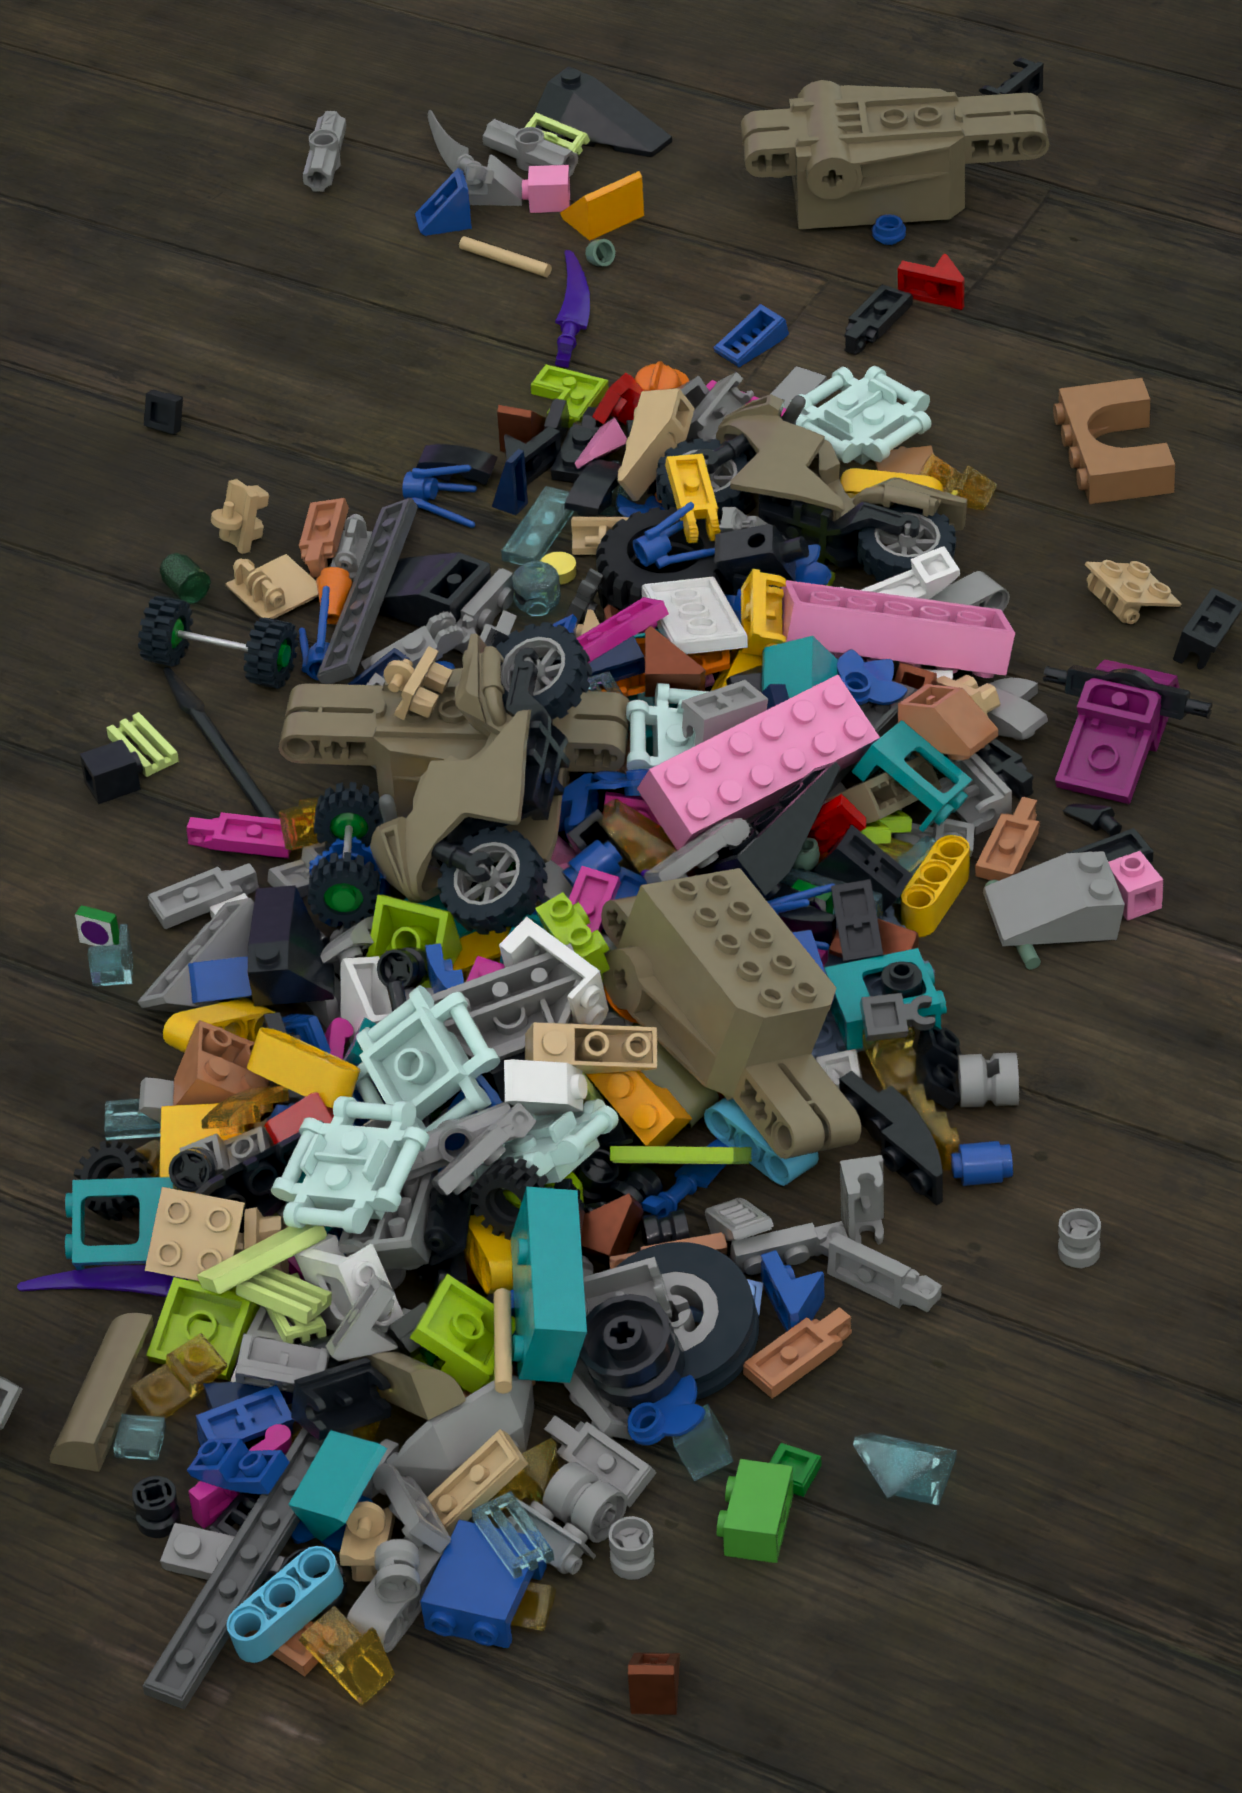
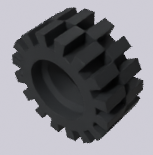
[74,1139,154,1221]
[470,1157,552,1240]

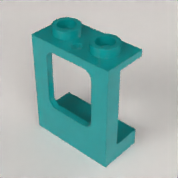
[852,720,973,832]
[824,948,947,1050]
[65,1177,179,1270]

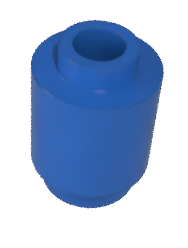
[562,840,623,888]
[951,1141,1013,1186]

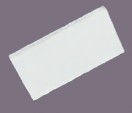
[642,577,748,654]

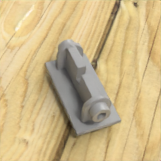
[331,514,372,580]
[504,1497,596,1575]

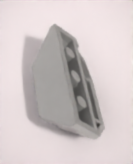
[138,897,254,1013]
[431,944,584,1060]
[338,1169,438,1270]
[385,1375,534,1496]

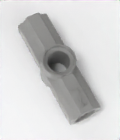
[303,111,346,192]
[483,119,578,177]
[406,1102,516,1181]

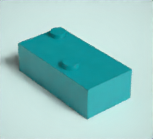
[511,1187,587,1383]

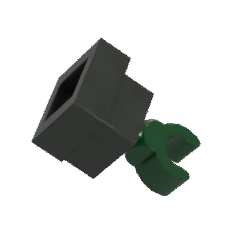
[387,1302,444,1367]

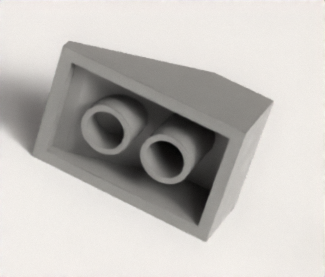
[983,851,1125,946]

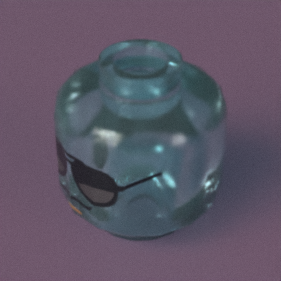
[512,560,561,616]

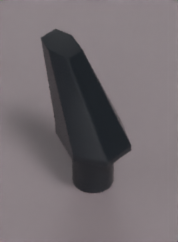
[1063,803,1122,836]

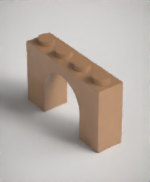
[1053,378,1175,504]

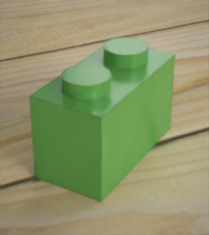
[717,1459,794,1563]

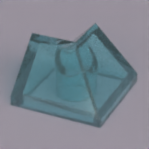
[853,1432,957,1505]

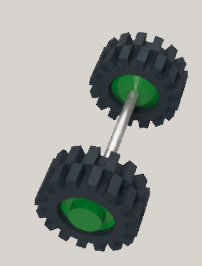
[138,595,298,689]
[308,782,384,929]

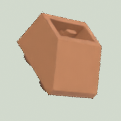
[898,684,998,760]
[173,1020,270,1131]

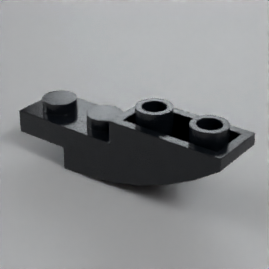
[839,1071,943,1206]

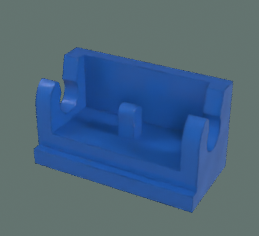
[196,1385,294,1446]

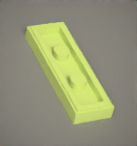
[197,1224,328,1294]

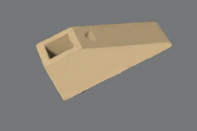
[617,388,695,501]
[525,1022,657,1074]

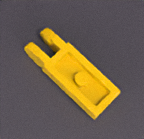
[665,454,721,543]

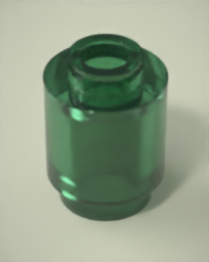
[160,553,211,603]

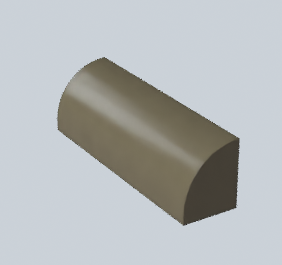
[825,756,942,824]
[50,1313,155,1472]
[349,1350,466,1421]

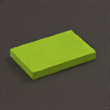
[610,1146,752,1164]

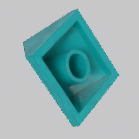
[762,636,838,699]
[288,1430,388,1541]

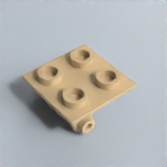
[225,554,319,619]
[1085,560,1182,624]
[145,1187,245,1281]

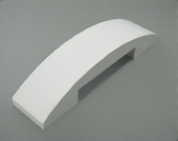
[840,546,960,600]

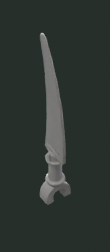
[428,110,495,184]

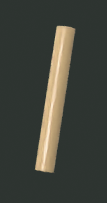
[459,236,552,278]
[494,1288,512,1394]

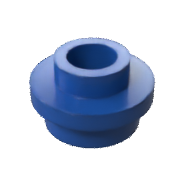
[872,214,906,245]

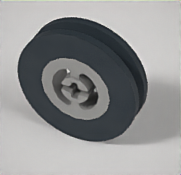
[615,1242,759,1400]

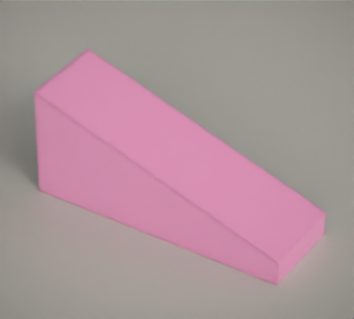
[575,417,627,469]

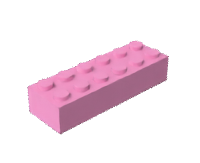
[781,580,1015,678]
[637,674,880,850]

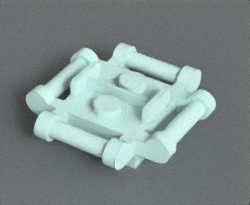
[790,366,932,465]
[626,683,709,770]
[354,985,500,1132]
[271,1096,430,1234]
[469,1099,619,1191]

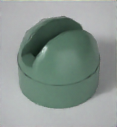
[585,239,615,267]
[793,837,820,871]

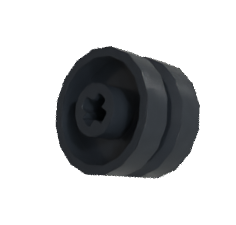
[579,1294,685,1408]

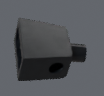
[714,524,809,586]

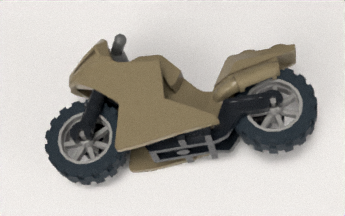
[656,394,968,582]
[370,622,592,935]

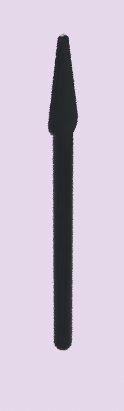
[163,667,280,819]

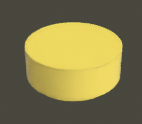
[540,552,577,585]

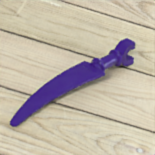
[555,250,590,368]
[17,1265,188,1297]

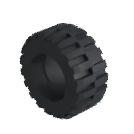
[596,507,733,629]

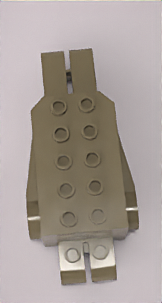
[740,80,1050,229]
[278,668,630,818]
[601,868,861,1159]

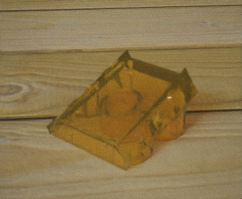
[603,799,677,873]

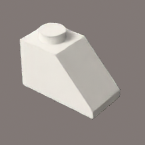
[341,956,392,1044]
[504,1059,588,1116]

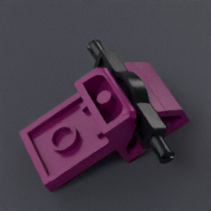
[1043,659,1212,804]

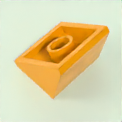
[560,171,644,241]

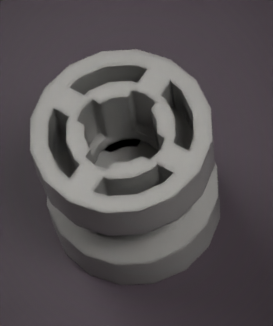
[1058,1208,1101,1268]
[609,1516,655,1580]
[374,1539,420,1603]

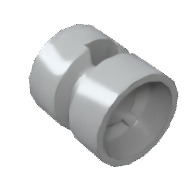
[958,1053,1019,1108]
[543,1462,627,1542]

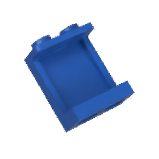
[420,1520,547,1648]

